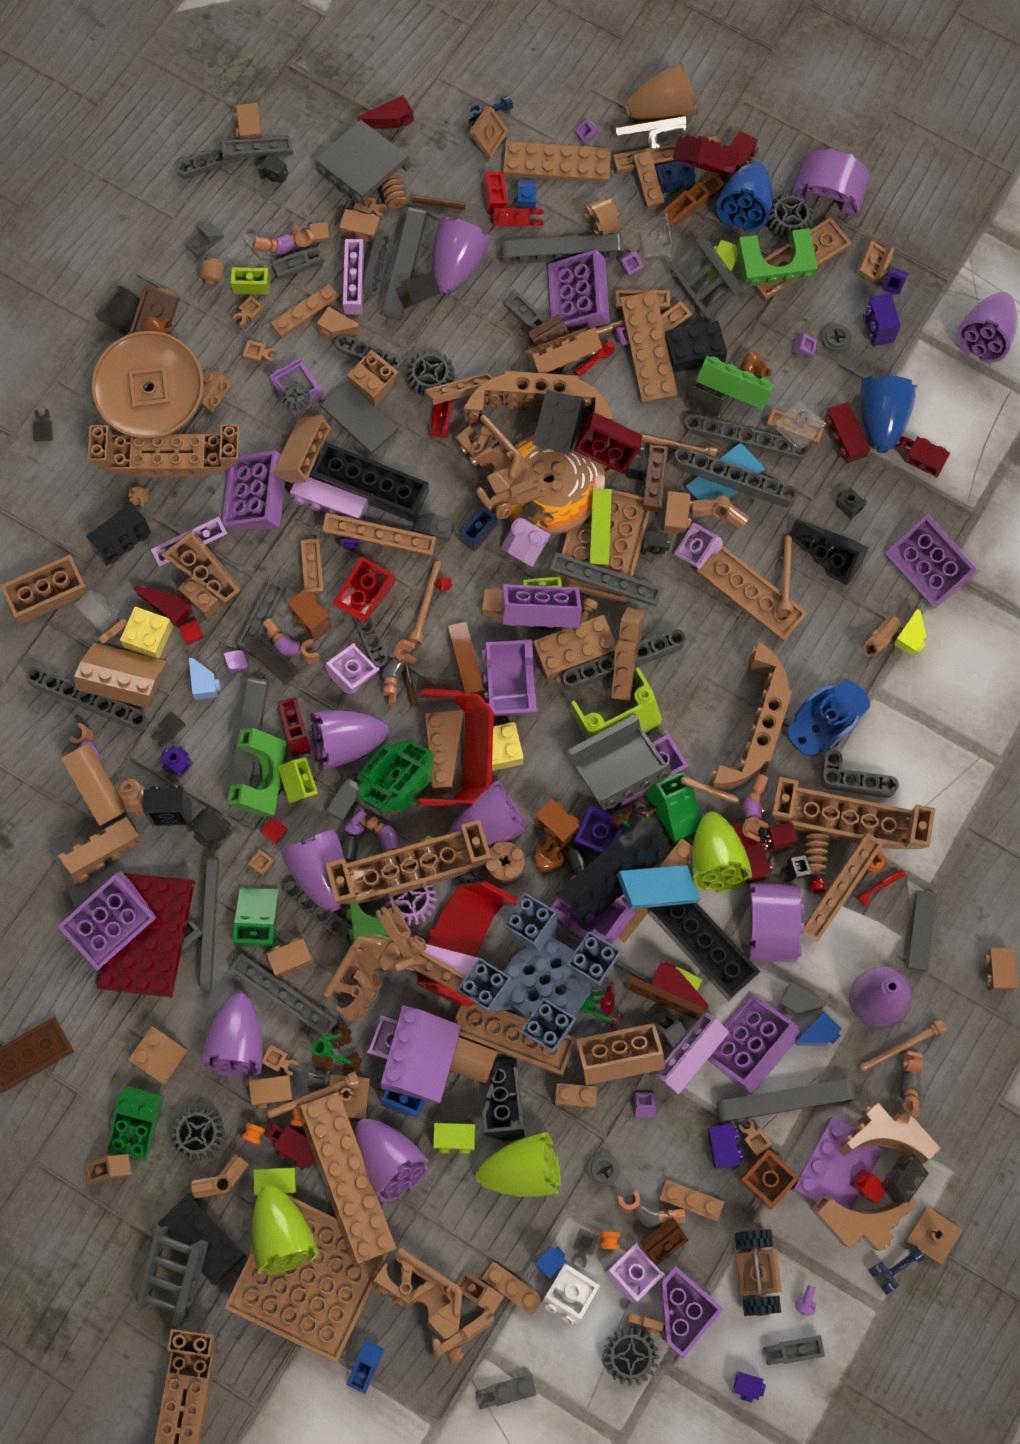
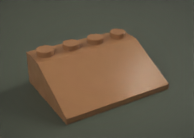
[74,643,167,709]

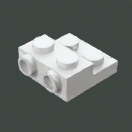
[542,1264,600,1325]

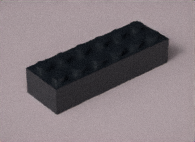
[311,442,429,523]
[556,817,670,929]
[648,903,761,1001]

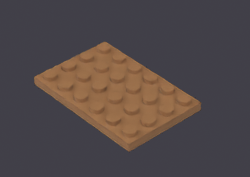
[555,488,651,604]

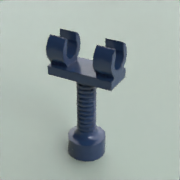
[468,95,513,126]
[869,1245,926,1295]

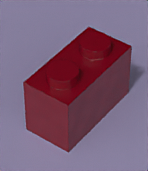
[763,822,798,855]

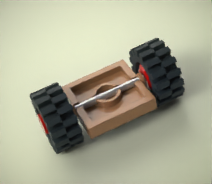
[735,1229,782,1316]

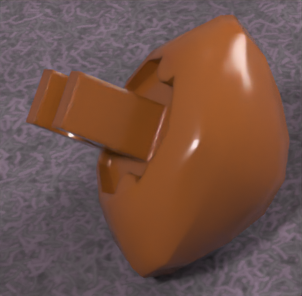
[140,315,175,334]
[740,351,772,378]
[534,839,565,873]

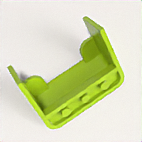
[570,667,662,739]

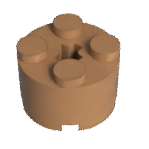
[583,196,622,236]
[485,842,525,885]

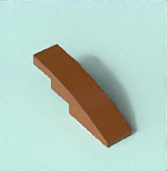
[659,172,725,227]
[448,622,484,694]

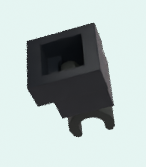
[627,447,647,481]
[781,855,812,882]

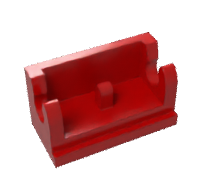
[482,172,508,214]
[430,400,453,438]

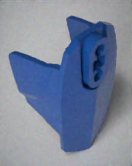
[787,680,870,756]

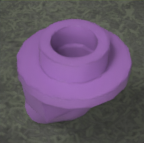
[345,809,367,835]
[795,1285,816,1315]

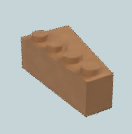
[524,326,602,373]
[162,529,241,602]
[425,710,464,794]
[58,817,141,885]

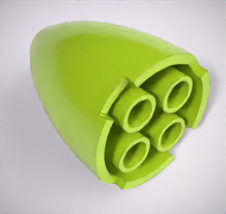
[691,811,752,893]
[476,1132,561,1197]
[252,1185,319,1275]

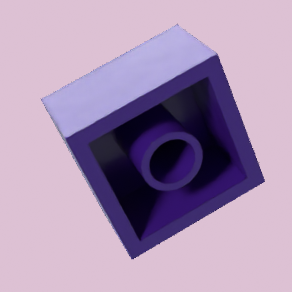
[863,293,901,346]
[574,806,625,856]

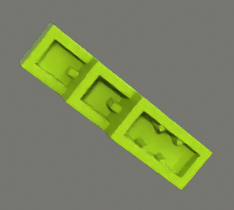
[590,489,612,565]

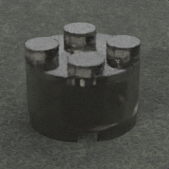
[186,806,232,853]

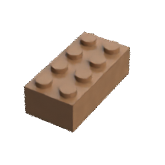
[0,554,89,625]
[532,615,616,681]
[576,1023,665,1085]

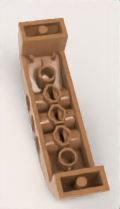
[772,777,936,850]
[325,820,491,904]

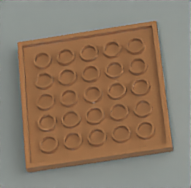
[224,1194,388,1363]

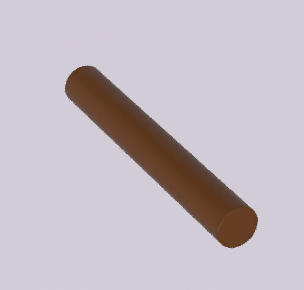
[412,195,466,210]
[403,663,418,706]

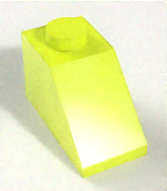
[894,609,926,657]

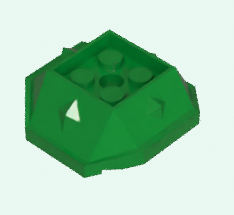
[358,740,435,813]

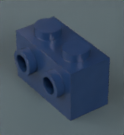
[656,161,696,193]
[459,506,498,552]

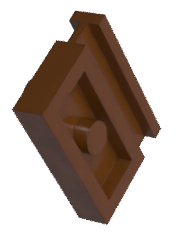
[527,314,570,347]
[640,1217,689,1266]

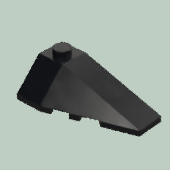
[789,519,869,585]
[482,1056,525,1142]

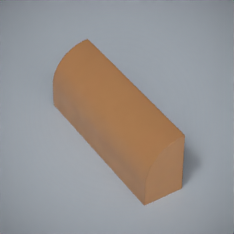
[273,415,331,483]
[61,743,126,826]
[449,1037,498,1084]

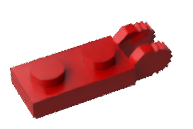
[494,207,544,227]

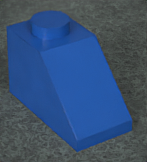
[518,179,536,208]
[795,1012,842,1046]
[381,1090,426,1117]
[534,1246,567,1279]
[347,1340,385,1394]

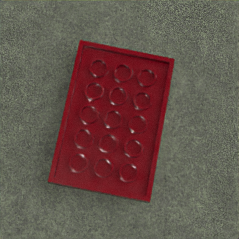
[97,873,195,998]

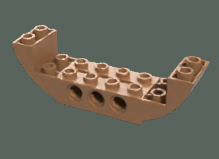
[464,371,613,427]
[88,425,240,478]
[709,642,792,792]
[154,1329,214,1444]

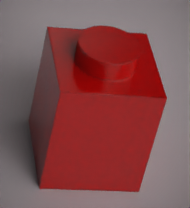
[850,1169,889,1204]

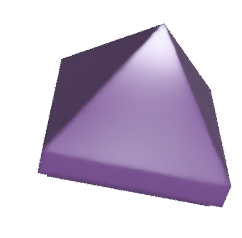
[616,326,629,346]

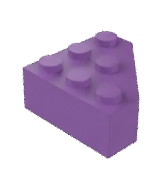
[660,1266,723,1358]

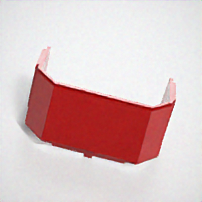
[412,689,494,807]
[416,881,519,1007]

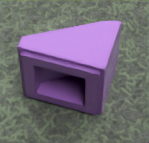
[574,118,601,143]
[618,251,644,276]
[792,333,817,357]
[224,650,249,674]
[634,1092,656,1118]

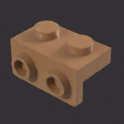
[856,240,894,283]
[200,370,231,412]

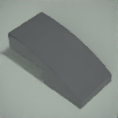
[326,778,359,822]

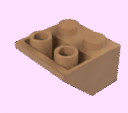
[347,350,399,406]

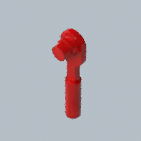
[574,341,615,377]
[856,869,905,906]

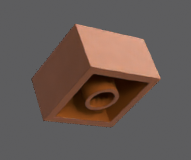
[287,588,332,642]
[534,799,580,850]
[739,1149,799,1210]

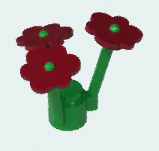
[580,982,623,1032]

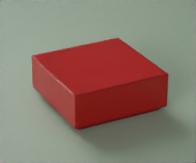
[179,620,204,645]
[260,817,288,845]

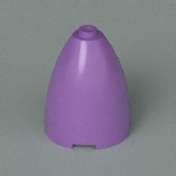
[432,216,492,294]
[957,292,1017,363]
[309,710,389,770]
[447,780,527,847]
[281,830,344,913]
[849,966,912,1028]
[200,993,263,1077]
[355,1118,429,1202]

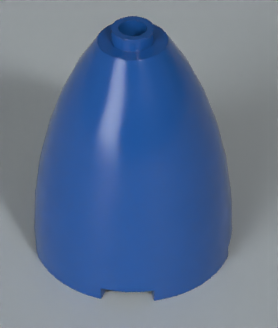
[716,161,773,232]
[860,375,917,453]

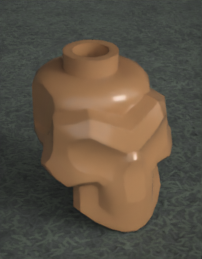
[118,779,145,816]

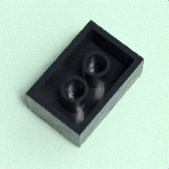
[665,321,727,373]
[532,390,585,455]
[86,502,151,566]
[143,785,192,826]

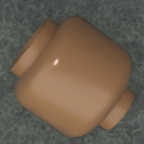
[199,258,224,286]

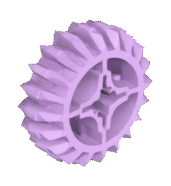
[384,885,437,926]

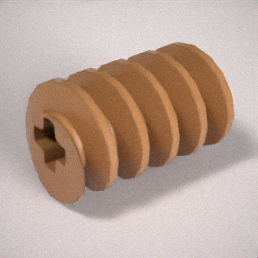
[380,171,408,209]
[803,833,829,876]

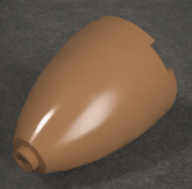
[625,62,698,121]

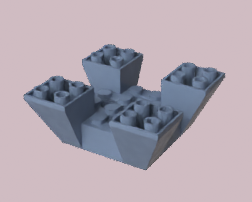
[456,893,623,1053]

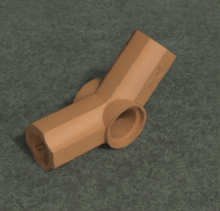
[693,495,749,530]
[862,615,902,657]
[191,1154,249,1199]

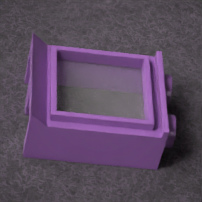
[269,358,325,418]

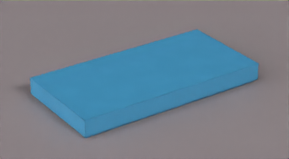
[685,442,765,500]
[617,865,701,909]

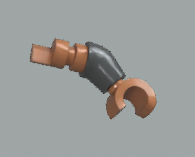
[382,640,417,706]
[901,1051,923,1118]
[616,1191,685,1229]

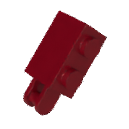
[719,130,759,180]
[895,436,950,478]
[264,1123,315,1170]

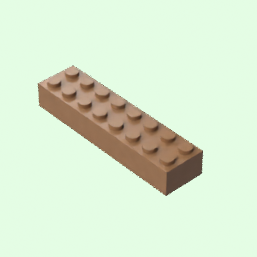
[297,1092,396,1267]

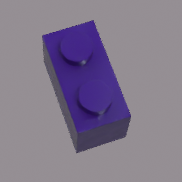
[707,1124,743,1170]

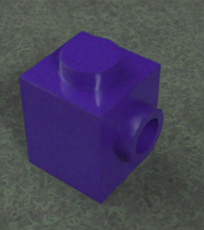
[883,267,909,295]
[732,1371,766,1403]

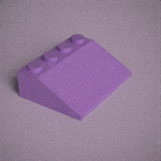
[548,249,610,329]
[222,450,285,530]
[885,515,981,608]
[57,871,156,971]
[707,994,801,1095]
[381,1006,461,1104]
[791,1117,883,1209]

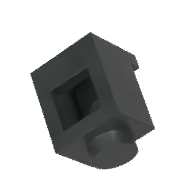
[259,155,289,184]
[835,488,867,520]
[642,531,670,555]

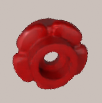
[434,578,453,590]
[809,878,829,893]

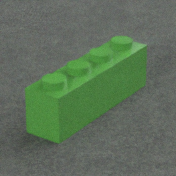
[696,356,774,410]

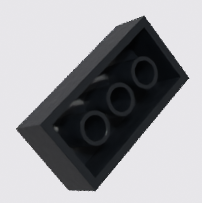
[157,1194,246,1285]

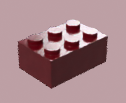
[673,135,739,175]
[574,412,642,474]

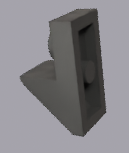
[185,223,224,258]
[413,512,454,541]

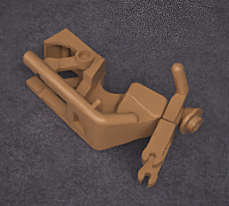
[456,415,547,519]
[323,905,427,1021]
[372,1248,494,1366]

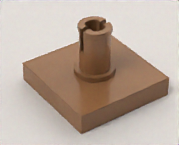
[469,106,508,158]
[327,1075,370,1119]
[905,1206,962,1265]

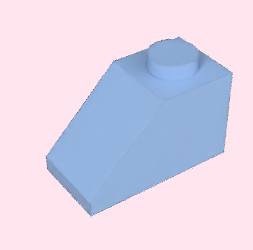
[189,658,221,700]

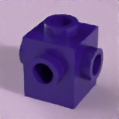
[160,745,193,778]

